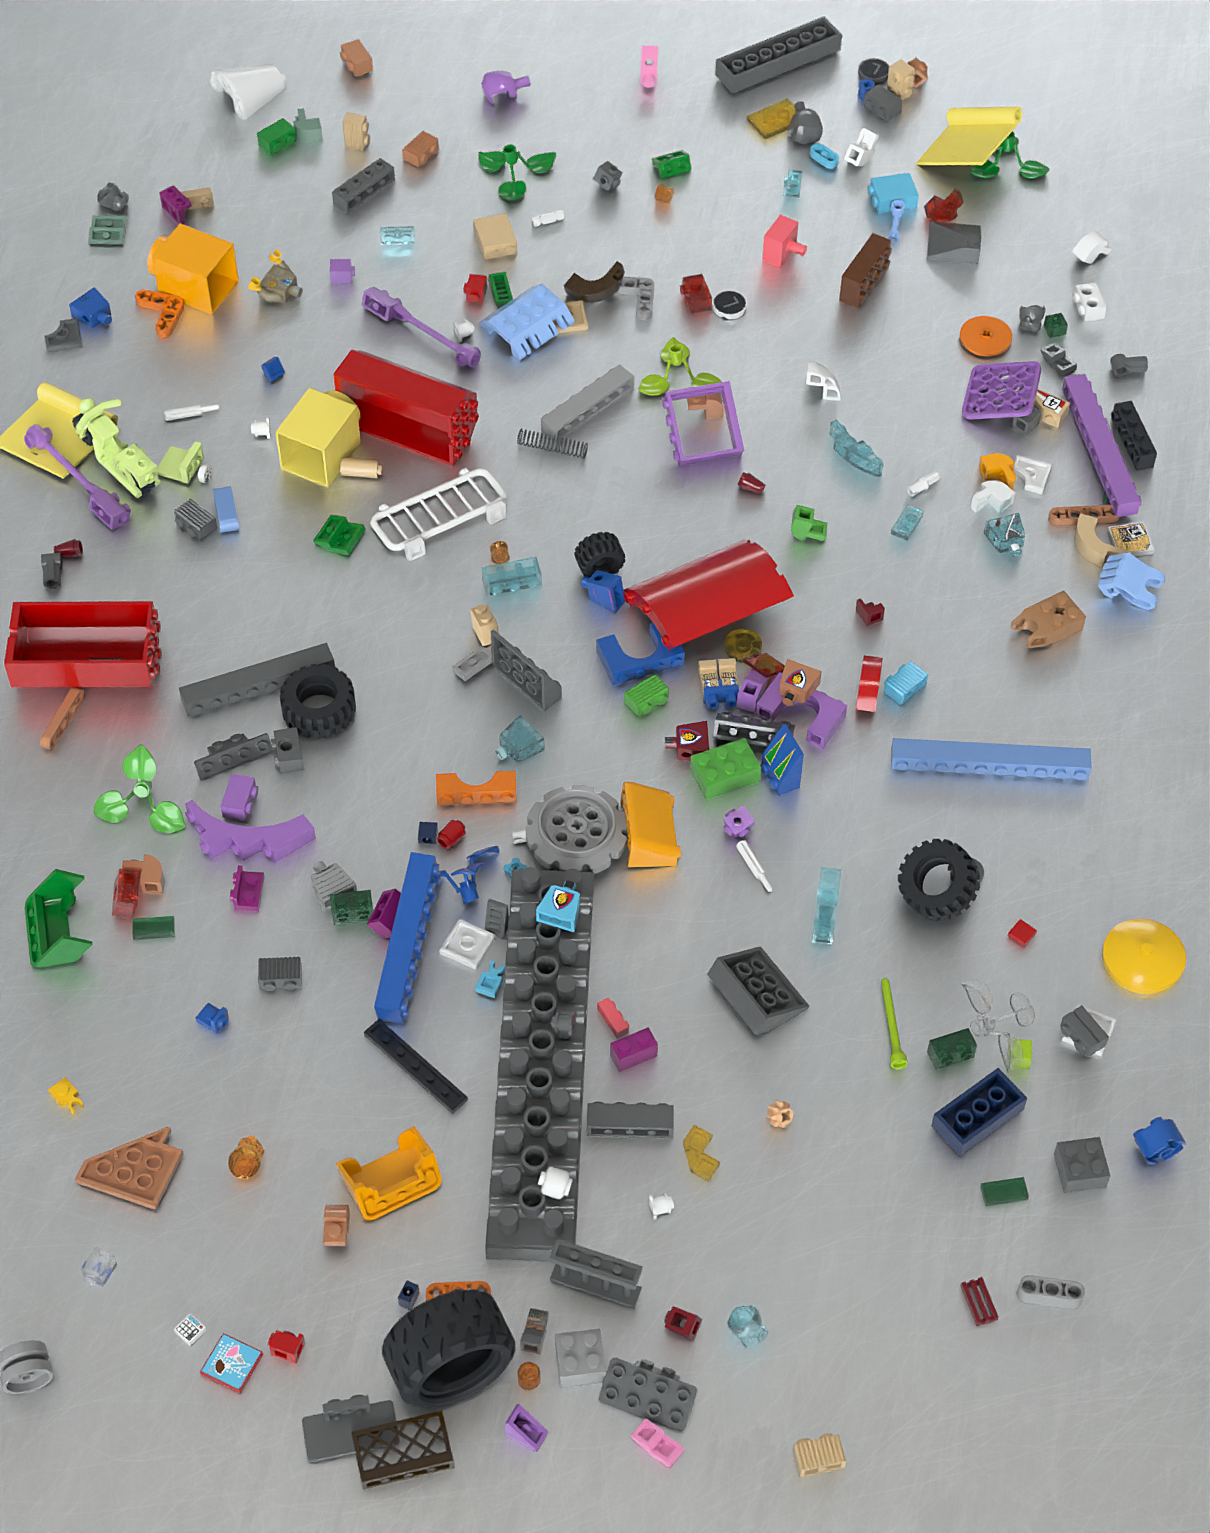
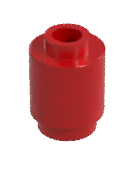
[436,820,466,849]

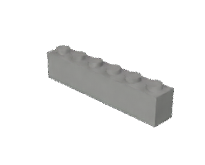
[541,364,634,442]

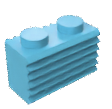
[884,661,928,705]

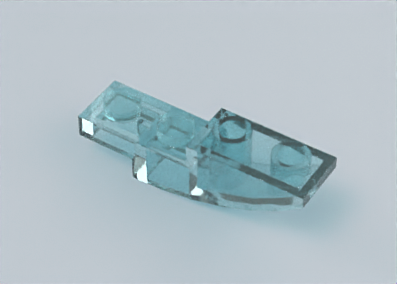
[829,419,883,477]
[812,867,841,945]

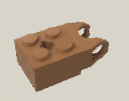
[1011,590,1086,648]

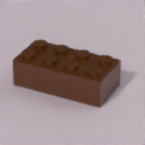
[839,233,892,308]

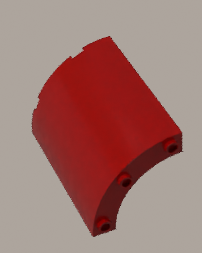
[623,539,794,650]

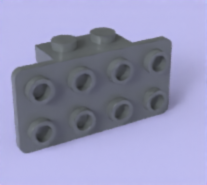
[599,1358,697,1431]
[302,1394,400,1462]

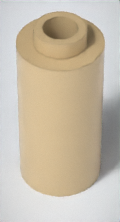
[340,457,383,478]

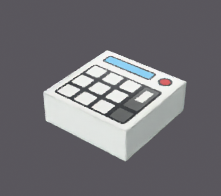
[174,1314,207,1346]

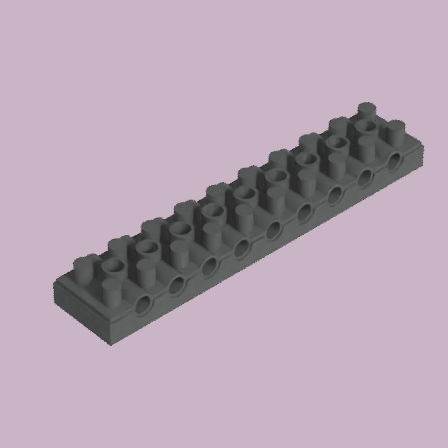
[485,867,594,1262]

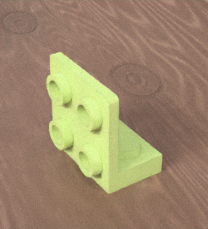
[157,441,204,484]

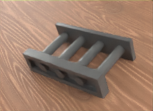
[549,1238,643,1308]

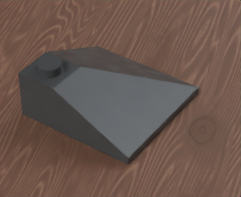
[927,221,981,264]

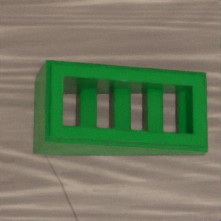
[488,272,513,306]

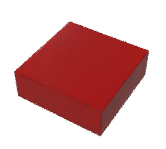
[1008,919,1037,947]

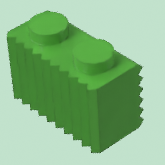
[624,674,669,717]

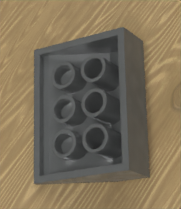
[491,629,562,711]
[707,946,810,1035]

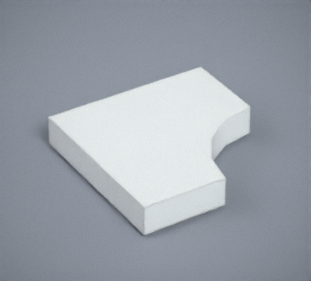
[1013,455,1052,494]

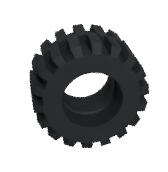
[574,532,626,577]

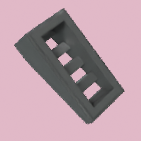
[485,899,509,939]

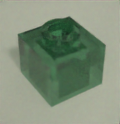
[1043,313,1068,338]

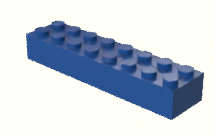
[374,852,441,1025]

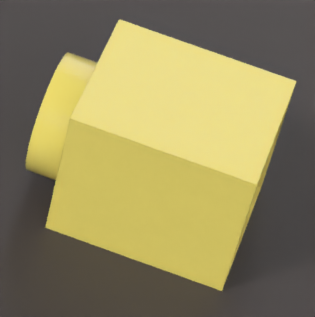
[276,388,361,487]

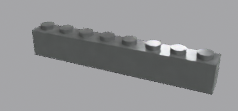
[179,643,335,716]

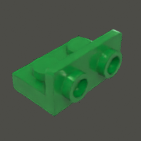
[651,150,692,179]

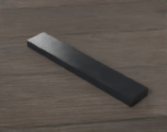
[364,1019,468,1114]

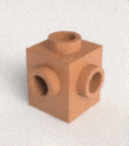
[907,57,928,88]

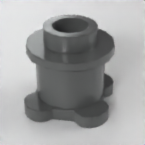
[551,1011,577,1036]

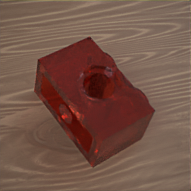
[680,274,712,314]
[112,869,140,919]

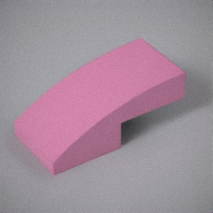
[631,1418,684,1468]

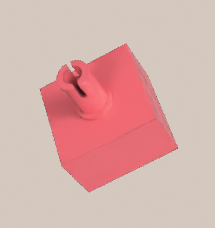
[762,215,807,268]

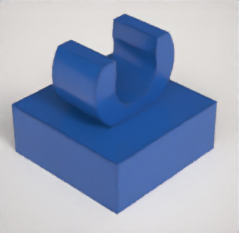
[261,356,285,381]

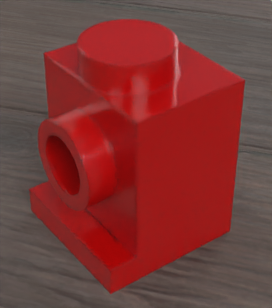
[268,1330,305,1364]

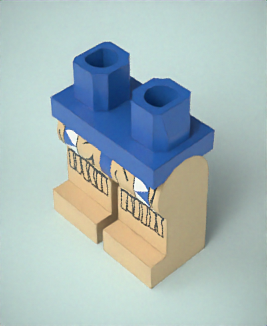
[698,658,739,710]

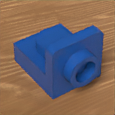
[195,1002,229,1034]

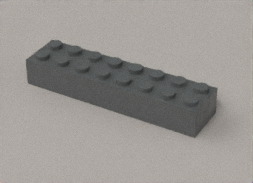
[715,16,842,94]

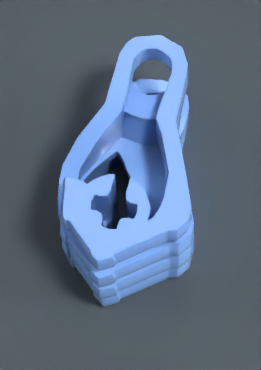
[1098,552,1165,610]

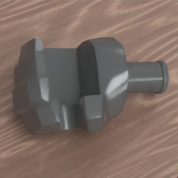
[787,101,823,144]

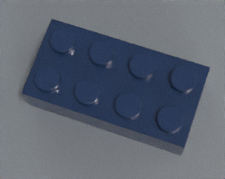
[931,1068,1027,1157]

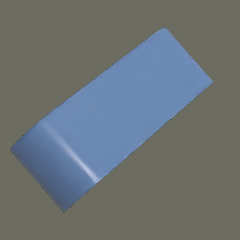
[213,486,239,533]

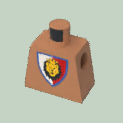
[779,659,822,706]

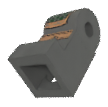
[520,1308,549,1355]

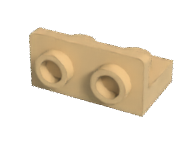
[181,187,214,211]

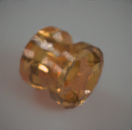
[655,183,674,204]
[490,541,510,565]
[517,1362,541,1390]

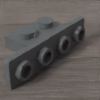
[194,733,273,779]

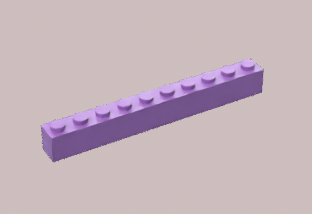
[1062,374,1142,517]

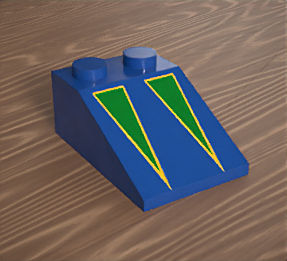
[760,724,804,796]

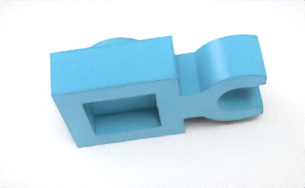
[475,960,505,998]

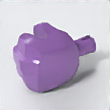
[481,71,531,104]

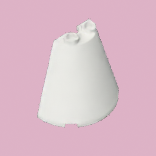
[210,63,286,121]

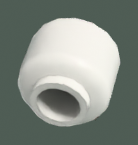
[538,1166,572,1199]

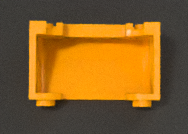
[620,782,681,867]
[336,1126,442,1220]

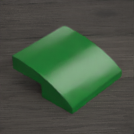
[313,515,366,556]

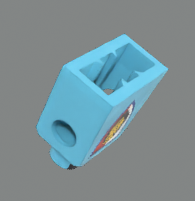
[536,880,580,932]

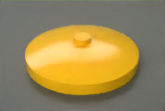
[1102,919,1186,994]

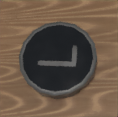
[858,58,889,84]

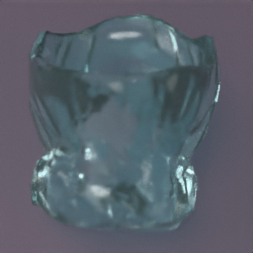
[727,1305,768,1348]

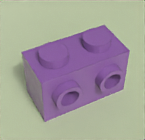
[220,774,259,821]

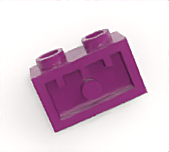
[159,185,192,224]
[230,865,264,911]

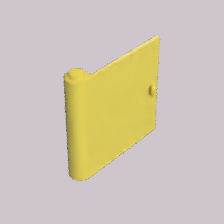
[916,106,1022,165]
[0,382,118,479]

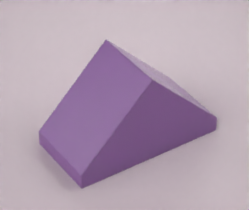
[505,1404,548,1451]

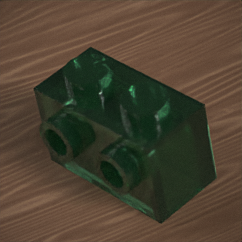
[330,889,373,925]
[927,1028,977,1070]

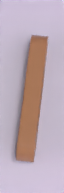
[1048,505,1120,526]
[40,687,85,750]

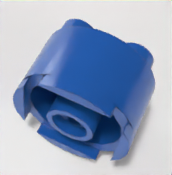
[1133,1117,1186,1165]

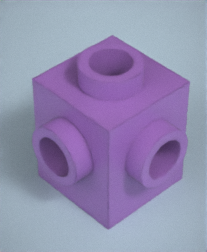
[723,805,755,839]

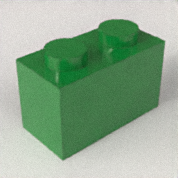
[257,118,297,156]

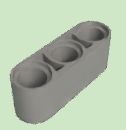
[1017,1275,1085,1309]

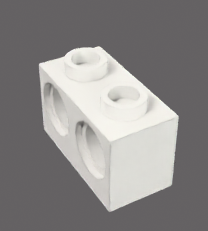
[1072,282,1107,322]

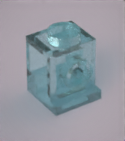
[783,170,802,197]

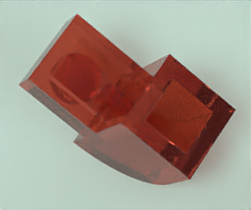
[924,188,964,222]

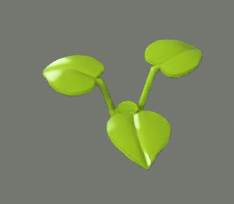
[638,337,722,395]

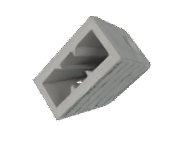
[311,861,357,912]

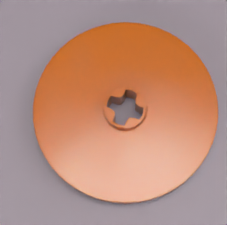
[960,316,1013,357]

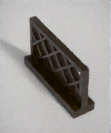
[351,1410,454,1490]

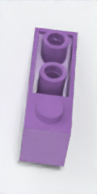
[737,663,775,713]

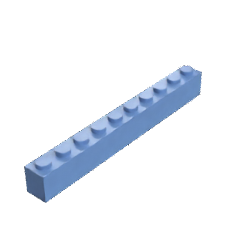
[891,738,1092,780]

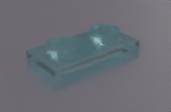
[380,226,415,244]
[891,505,924,541]

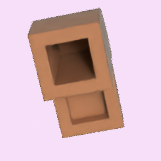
[686,393,724,419]
[122,854,165,893]
[323,1205,350,1246]

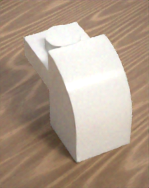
[844,128,879,166]
[1072,231,1112,264]
[971,481,1015,513]

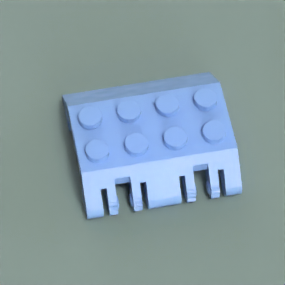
[479,284,575,360]

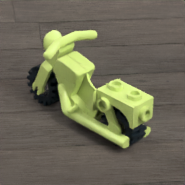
[72,398,161,498]

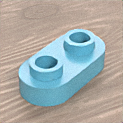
[810,144,839,168]

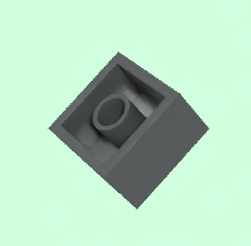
[1054,1137,1111,1193]

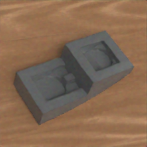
[1041,342,1077,376]

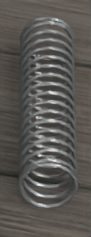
[517,428,588,459]

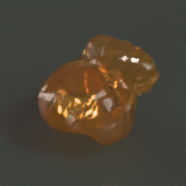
[228,1135,265,1179]

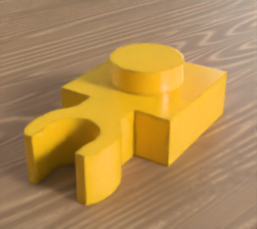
[48,1077,84,1114]

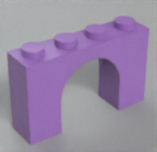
[755,672,847,749]

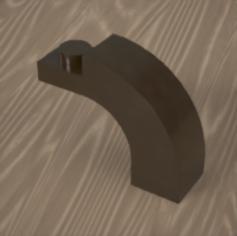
[563,261,625,302]

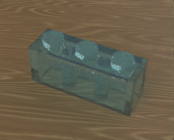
[481,557,542,596]

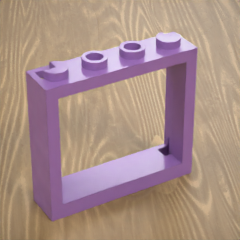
[662,381,744,466]

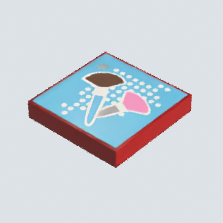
[200,1333,263,1393]

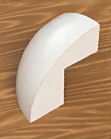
[806,361,841,400]

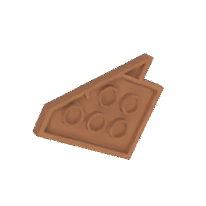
[75,1127,183,1210]

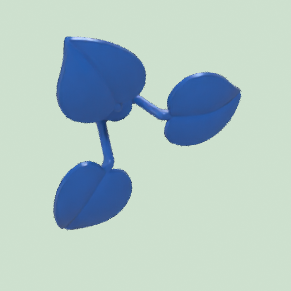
[440,846,500,903]

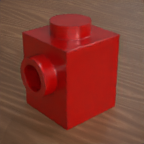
[463,274,487,303]

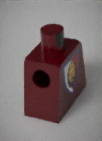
[664,721,709,761]

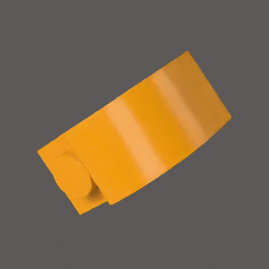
[979,453,1016,490]

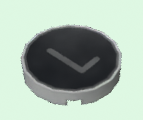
[712,290,747,319]

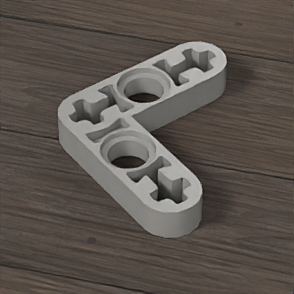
[615,277,654,320]

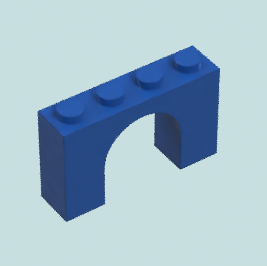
[596,623,685,685]

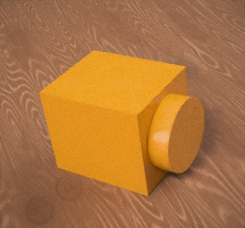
[147,224,239,314]

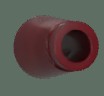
[737,472,766,494]
[54,539,83,557]

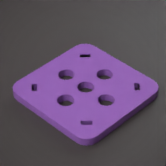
[962,361,1042,419]

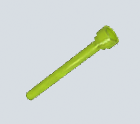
[881,978,908,1069]

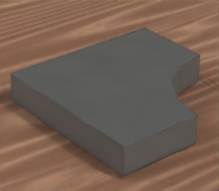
[45,318,82,353]

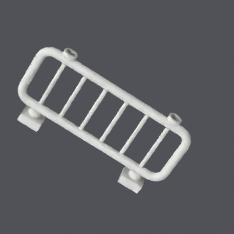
[370,468,507,562]

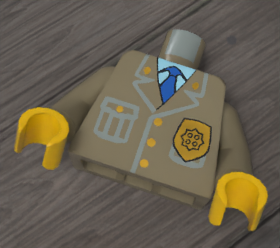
[248,249,303,303]

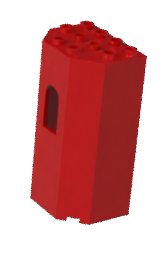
[333,350,479,466]
[4,601,162,687]

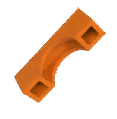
[436,771,517,805]

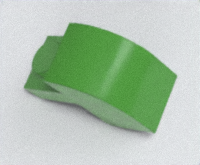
[791,505,827,541]

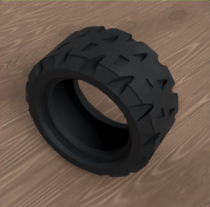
[382,1290,516,1408]

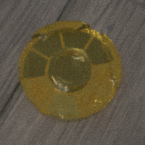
[724,629,762,662]

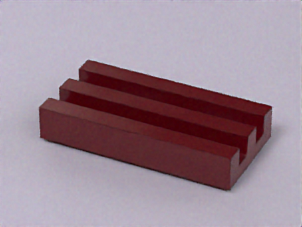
[961,1277,999,1326]

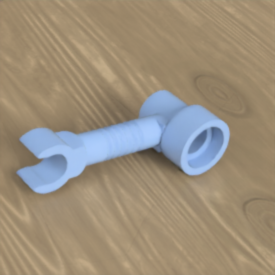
[888,200,905,243]

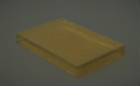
[747,98,796,139]

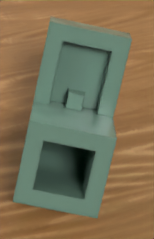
[293,108,323,143]

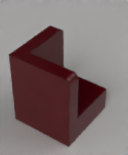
[856,598,885,626]

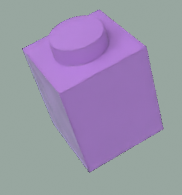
[330,259,355,284]

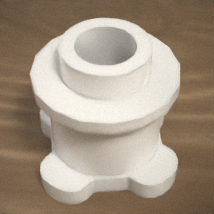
[453,320,475,342]
[251,417,270,439]
[648,1193,674,1220]

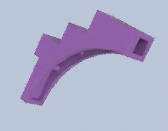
[185,800,316,862]

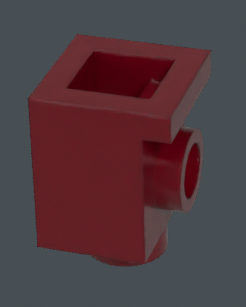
[664,1306,702,1340]

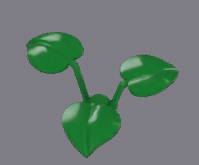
[970,132,1050,178]
[478,144,556,200]

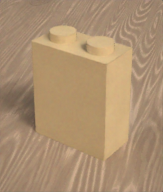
[473,213,517,260]

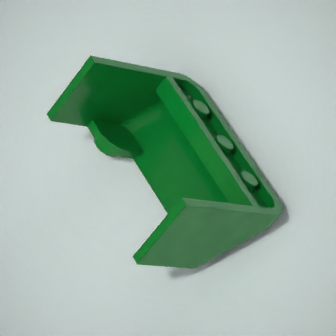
[25,869,93,968]

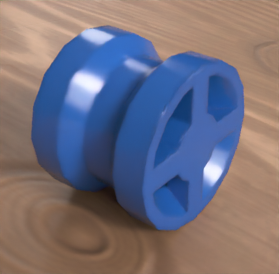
[858,79,875,100]

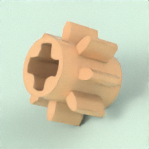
[766,1100,794,1128]

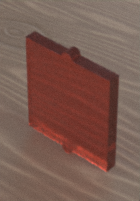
[743,653,785,678]

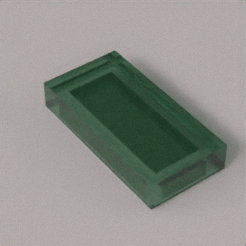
[132,916,175,940]
[980,1177,1029,1206]

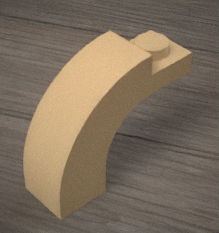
[1074,513,1127,568]

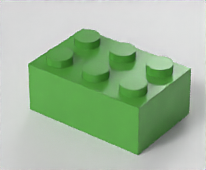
[690,738,761,799]

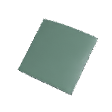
[88,215,128,245]

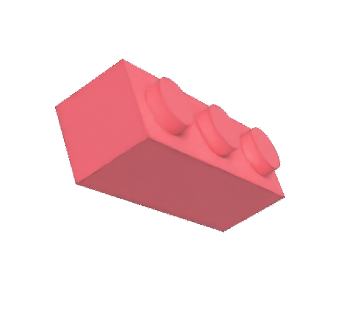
[597,997,630,1039]

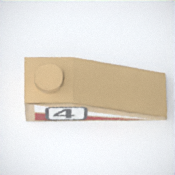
[1019,387,1070,428]

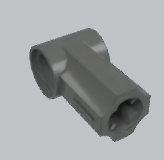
[1110,354,1148,378]
[41,553,63,589]

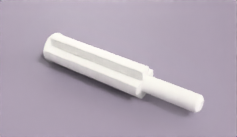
[164,404,219,421]
[736,840,773,892]

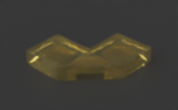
[683,1125,720,1182]

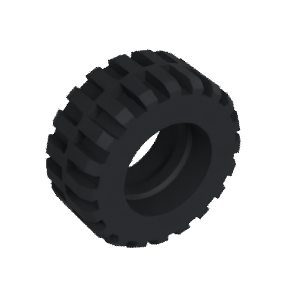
[280,664,356,739]
[897,838,980,921]

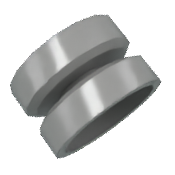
[0,1340,53,1394]

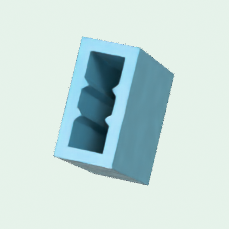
[868,173,919,214]

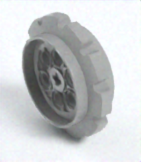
[525,785,627,874]

